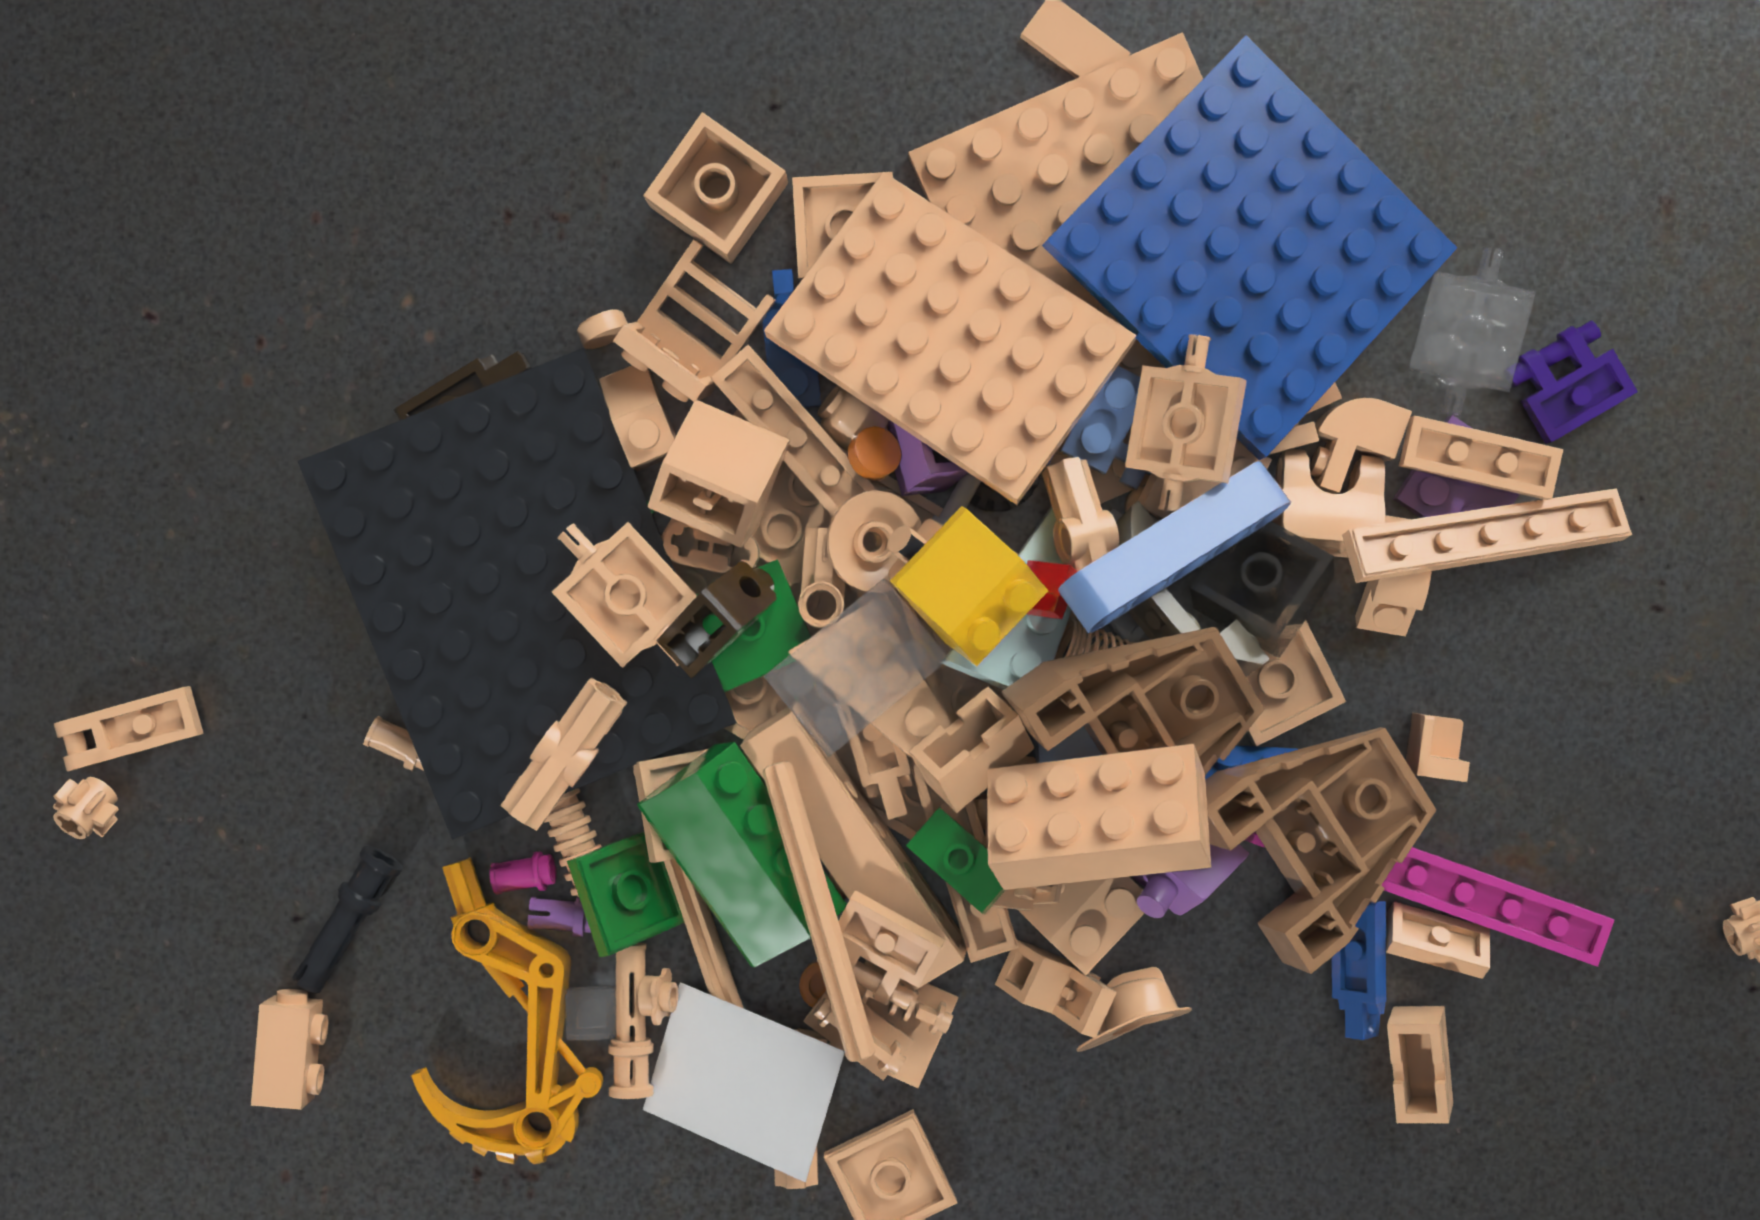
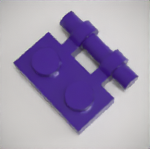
[1504,320,1638,444]

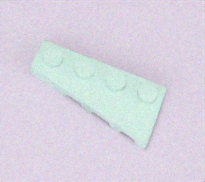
[941,506,1071,690]

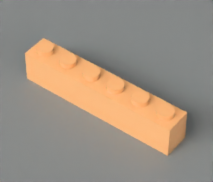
[740,700,967,991]

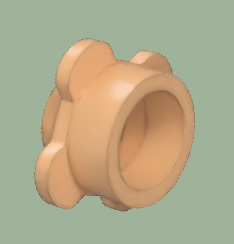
[638,968,679,1025]

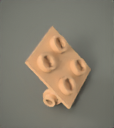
[829,960,959,1088]

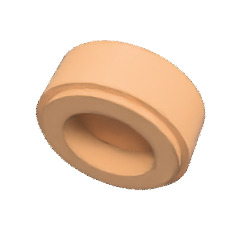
[577,310,628,349]

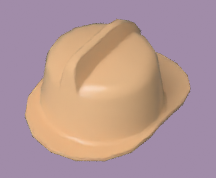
[1076,967,1192,1052]

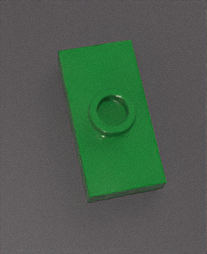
[906,807,1005,915]

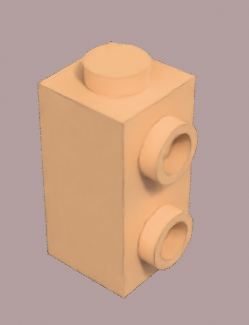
[251,989,329,1110]

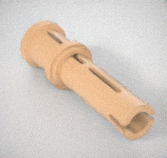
[608,942,654,1099]

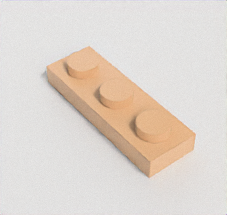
[1399,415,1563,500]

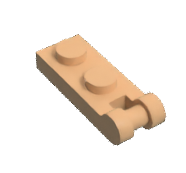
[54,686,204,772]

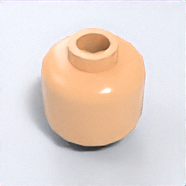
[817,385,889,451]

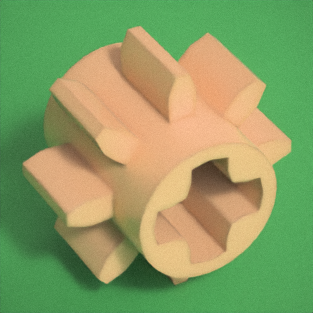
[53,777,119,839]
[1723,897,1760,963]

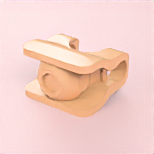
[1270,449,1385,558]

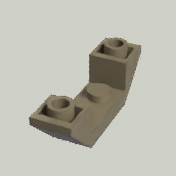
[1116,501,1270,677]

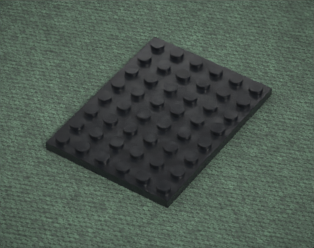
[298,348,737,840]

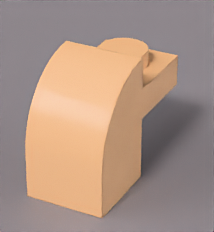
[1309,398,1412,494]
[1355,515,1432,637]
[995,940,1117,1038]

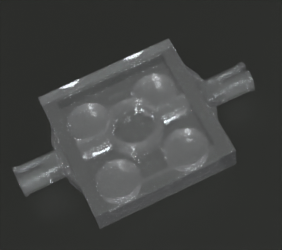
[1409,247,1536,417]

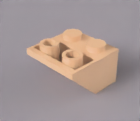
[647,400,790,548]

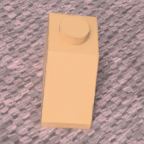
[599,365,676,471]

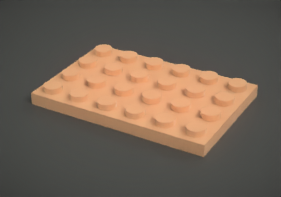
[764,172,1136,505]

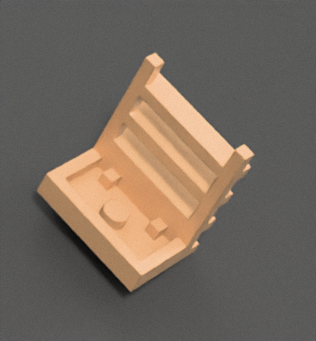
[613,240,776,402]

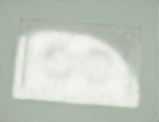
[764,578,950,757]

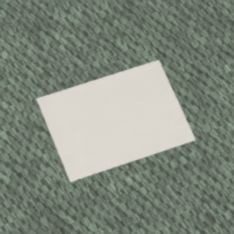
[643,982,845,1182]

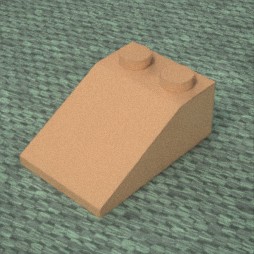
[1017,876,1144,976]

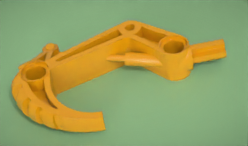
[411,858,604,1164]

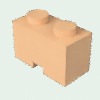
[909,686,1034,813]
[1387,1006,1454,1124]

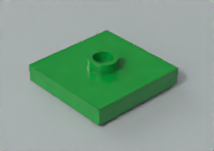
[696,559,811,692]
[567,830,685,957]

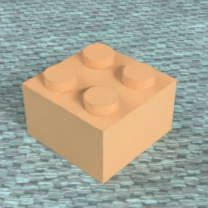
[643,112,788,264]

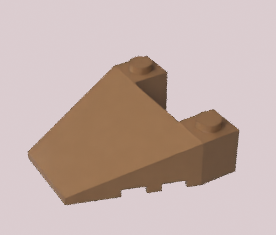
[1001,627,1264,775]
[1205,727,1436,974]

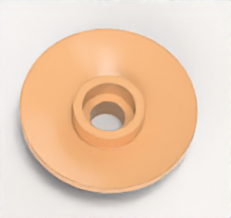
[827,491,922,593]

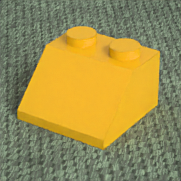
[890,506,1048,666]

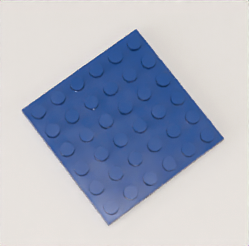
[1042,35,1457,460]

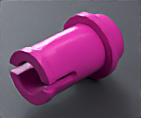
[489,851,557,895]

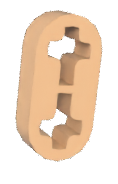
[663,521,759,574]

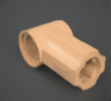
[798,528,846,629]

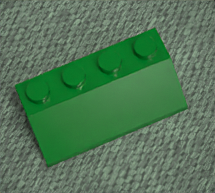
[637,742,847,967]

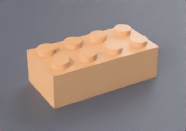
[987,744,1211,890]

